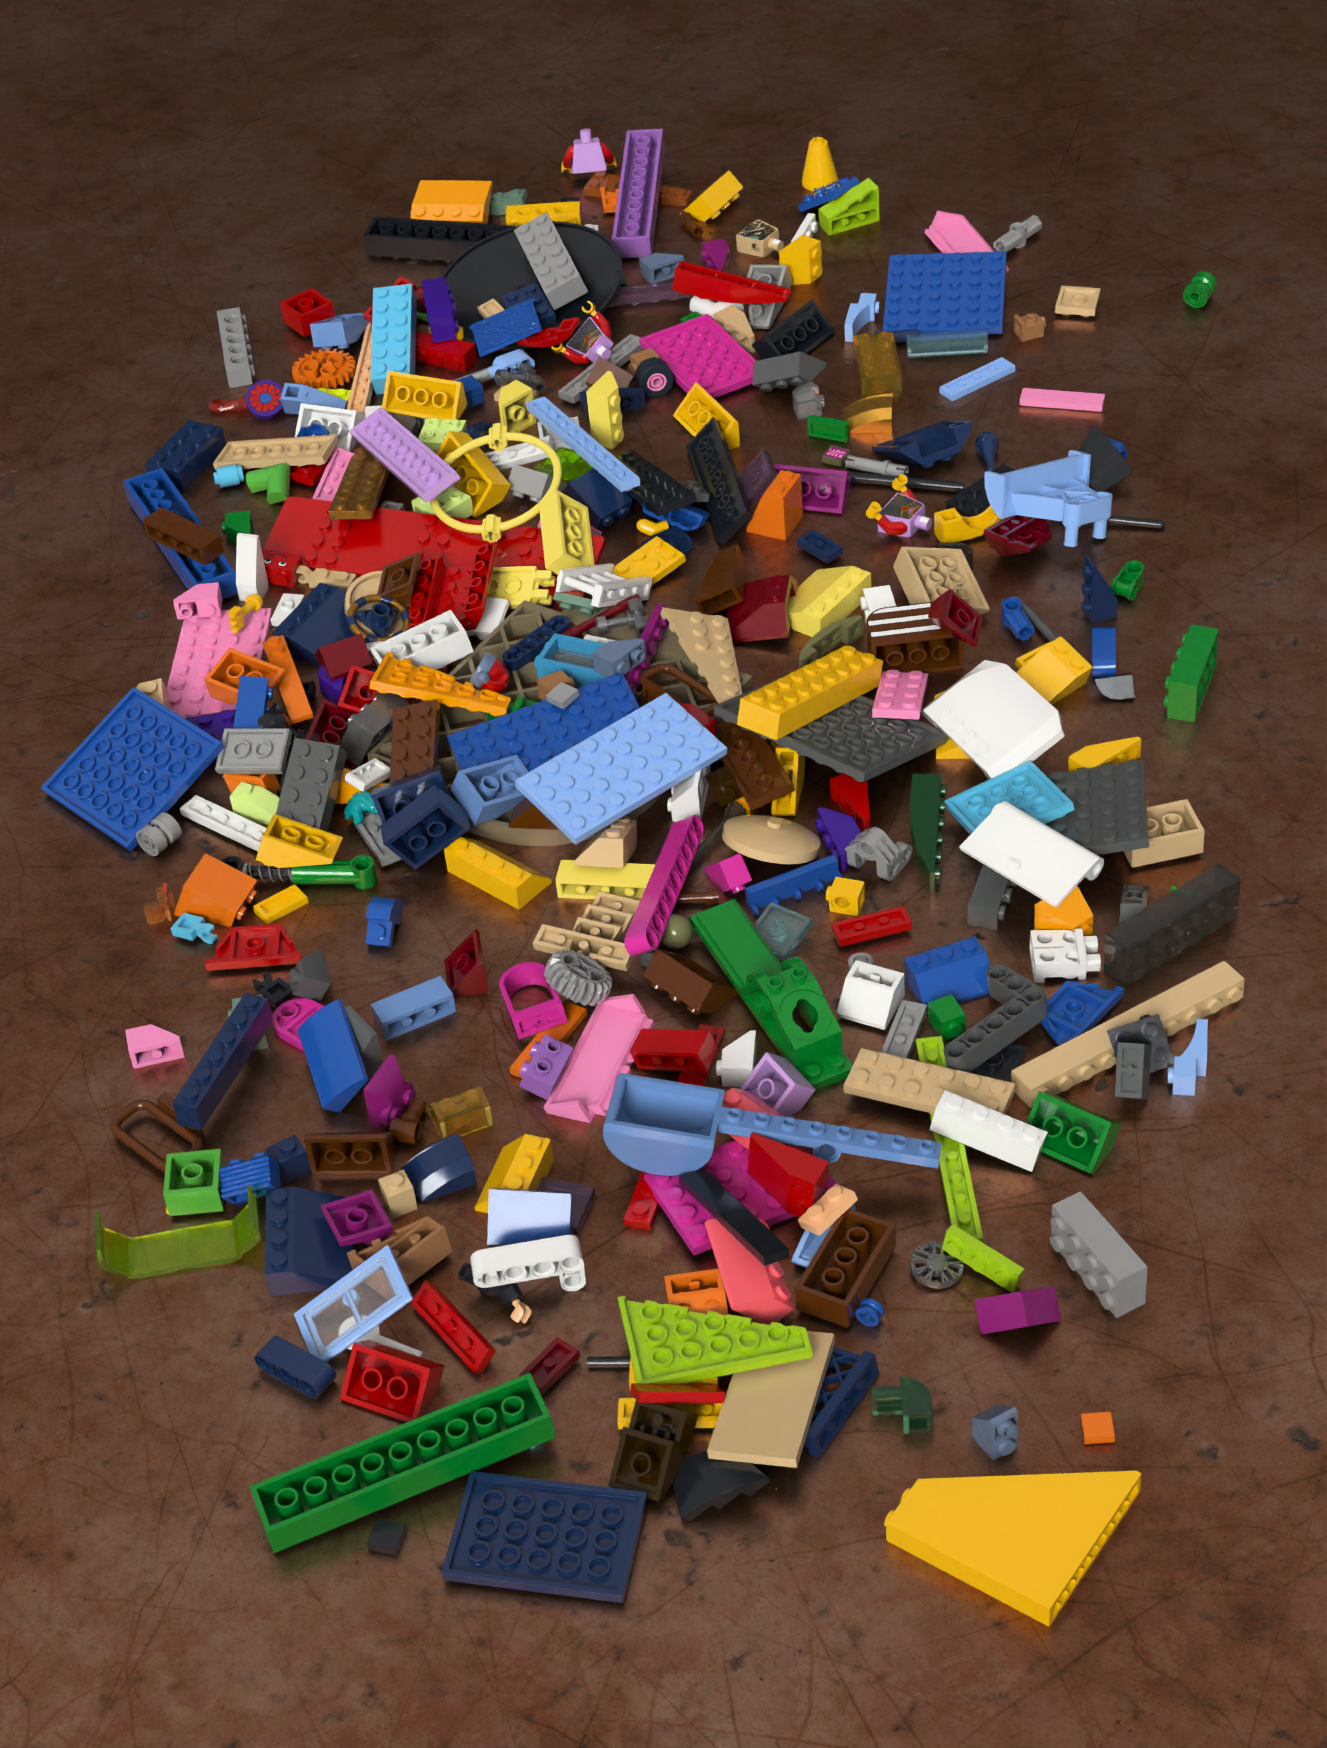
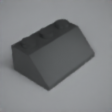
[752,352,826,392]

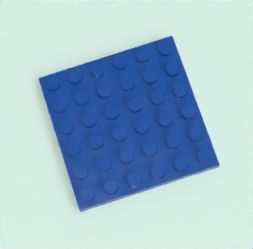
[883,251,1007,336]
[41,687,225,852]

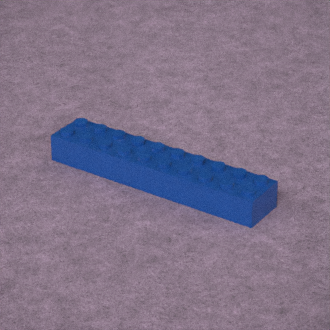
[123,468,238,599]

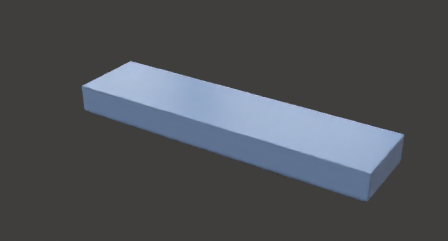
[939,357,1015,401]

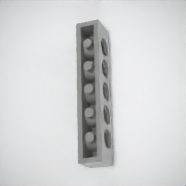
[217,307,255,388]

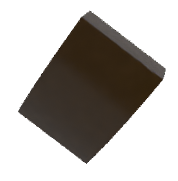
[608,1400,698,1502]

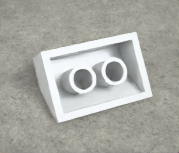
[295,403,365,452]
[667,765,711,822]

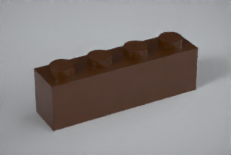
[143,507,224,565]

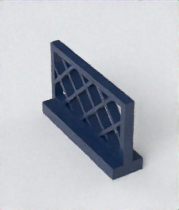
[804,1347,880,1458]

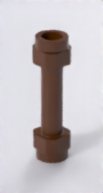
[675,888,719,906]

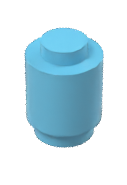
[213,464,244,488]

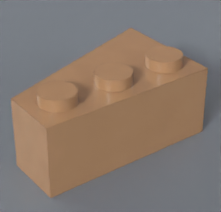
[347,1216,453,1300]

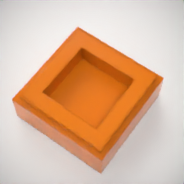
[1080,1412,1115,1445]

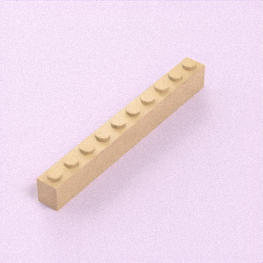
[1011,961,1245,1108]

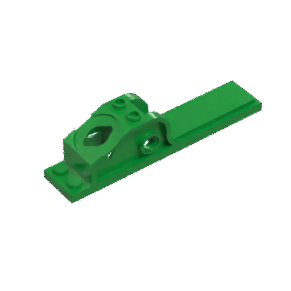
[690,899,853,1091]

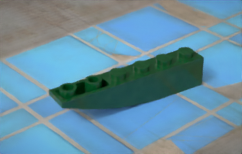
[910,774,946,891]

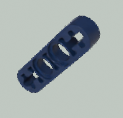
[502,615,570,671]

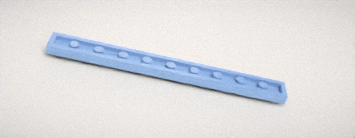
[526,396,640,492]

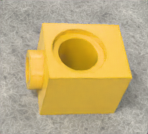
[826,877,865,916]

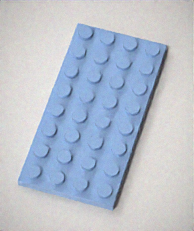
[515,693,727,845]

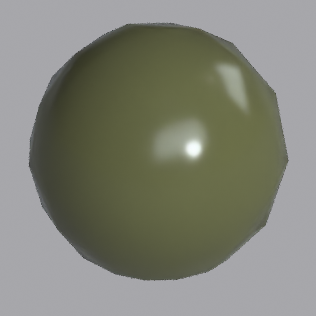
[661,914,694,949]

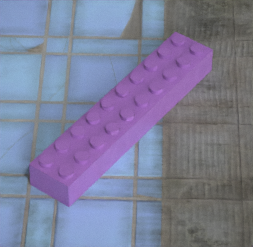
[612,129,665,259]

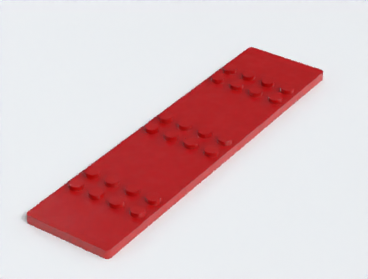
[264,496,606,606]

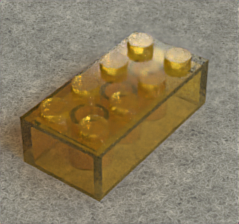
[853,332,902,399]

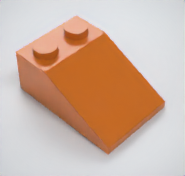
[204,647,286,704]

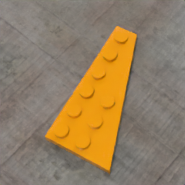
[370,651,511,717]

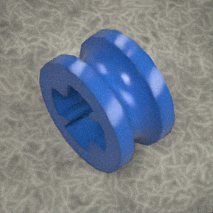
[855,1298,884,1327]

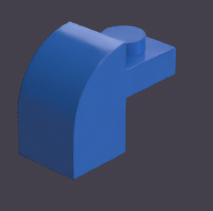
[365,897,404,947]

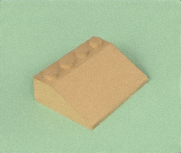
[893,547,990,615]

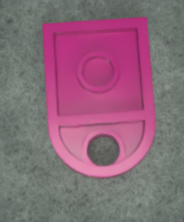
[272,998,324,1051]

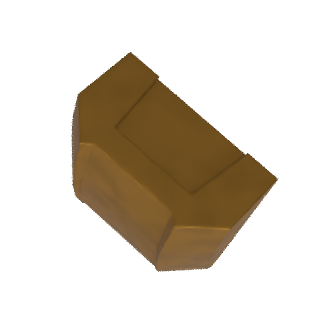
[843,393,893,433]

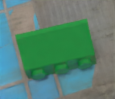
[1026,1091,1122,1174]

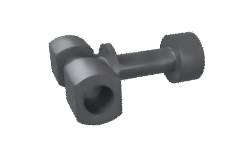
[495,363,547,394]
[595,598,648,638]

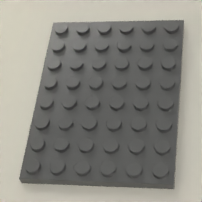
[713,679,949,782]

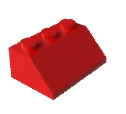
[337,665,416,713]
[340,1340,445,1422]

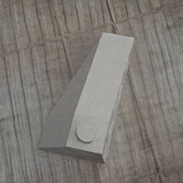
[747,264,793,329]

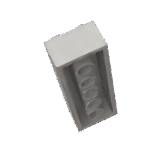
[514,212,588,310]

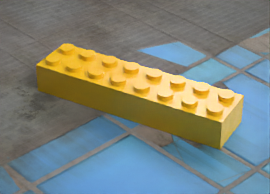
[737,646,883,740]

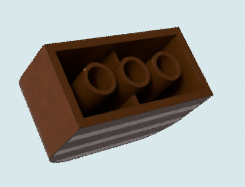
[867,602,964,675]

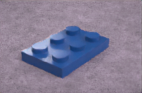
[797,176,859,212]

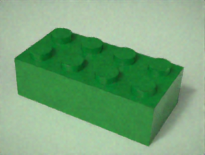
[1164,624,1219,722]

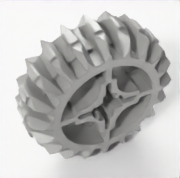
[544,949,613,1006]

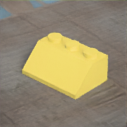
[586,371,624,449]

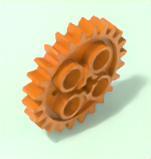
[292,348,356,389]

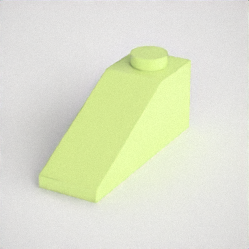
[229,782,280,826]

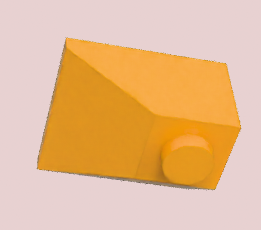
[1034,886,1093,936]

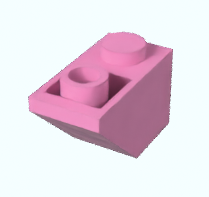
[173,582,222,620]

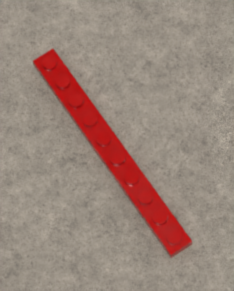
[623,1024,725,1230]

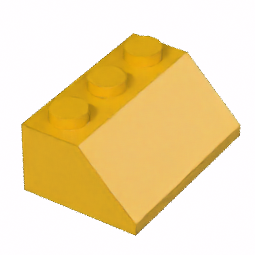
[680,170,743,222]
[475,1134,554,1213]

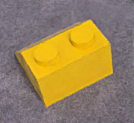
[779,235,823,286]

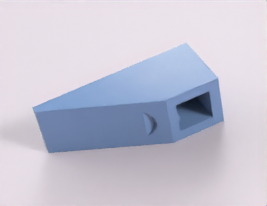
[280,383,347,414]

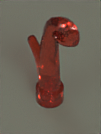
[208,396,248,414]

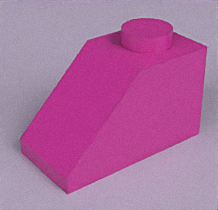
[704,853,752,894]

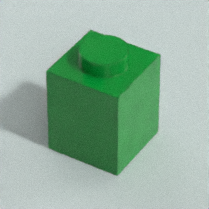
[928,994,966,1041]

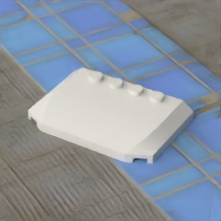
[921,660,1065,779]

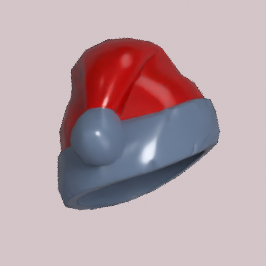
[470,651,509,694]

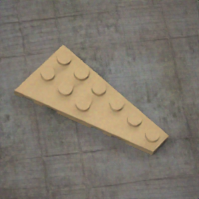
[660,607,742,704]

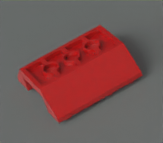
[409,542,497,631]

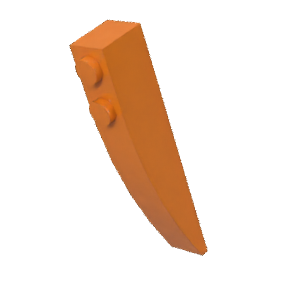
[262,635,314,725]

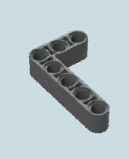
[943,964,1048,1073]

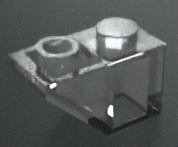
[792,380,825,420]

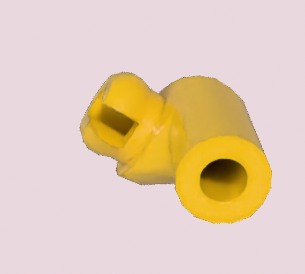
[636,519,669,536]

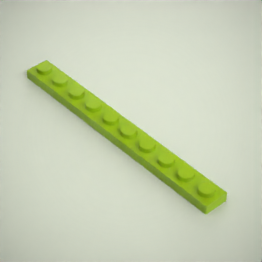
[915,1036,983,1243]

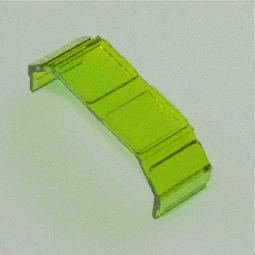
[95,1185,261,1279]

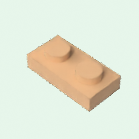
[798,1184,858,1236]

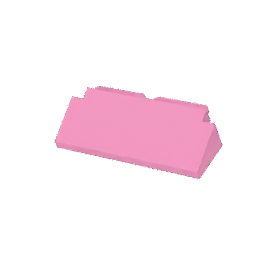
[924,210,1009,274]
[544,994,654,1123]

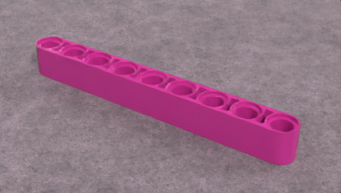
[624,815,704,957]

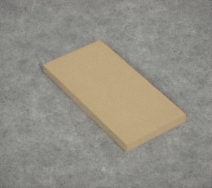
[707,1331,835,1468]

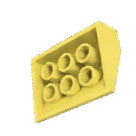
[787,566,872,637]

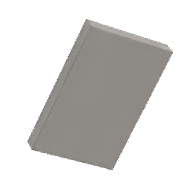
[215,729,292,774]

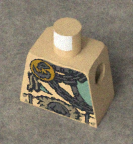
[736,219,784,257]

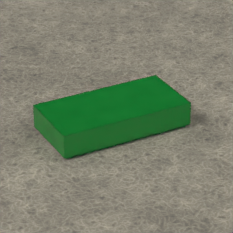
[807,415,849,443]

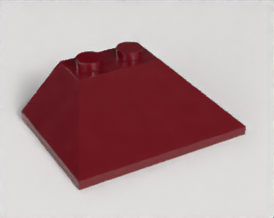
[727,575,798,643]

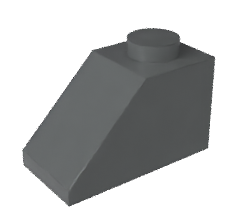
[288,949,331,1001]

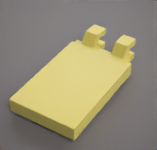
[487,566,556,609]

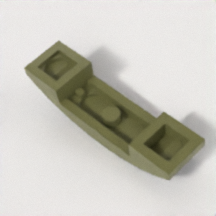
[799,615,864,669]

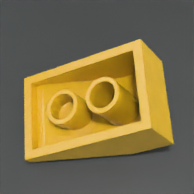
[1016,636,1093,705]
[256,814,343,868]

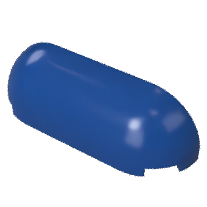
[641,504,710,531]

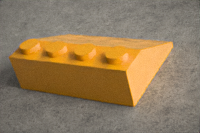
[410,180,492,224]

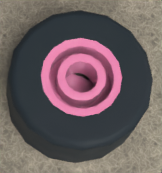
[635,357,674,397]

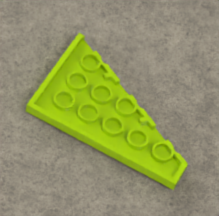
[617,1296,813,1384]

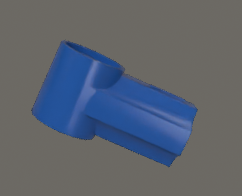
[1001,597,1035,641]

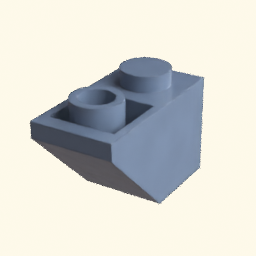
[592,639,647,678]
[972,1404,1018,1461]

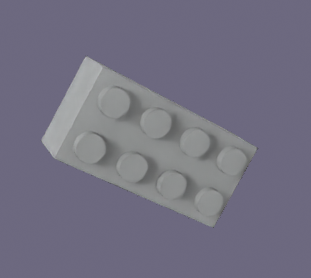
[1050,1191,1148,1318]

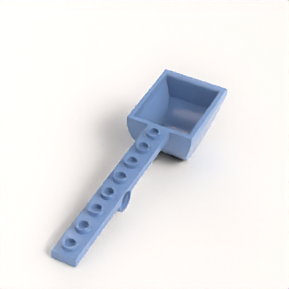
[603,1073,941,1176]

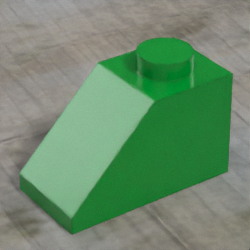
[221,510,254,546]

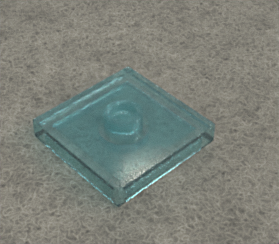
[754,902,814,960]

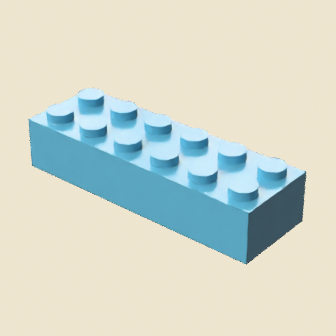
[371,284,417,395]

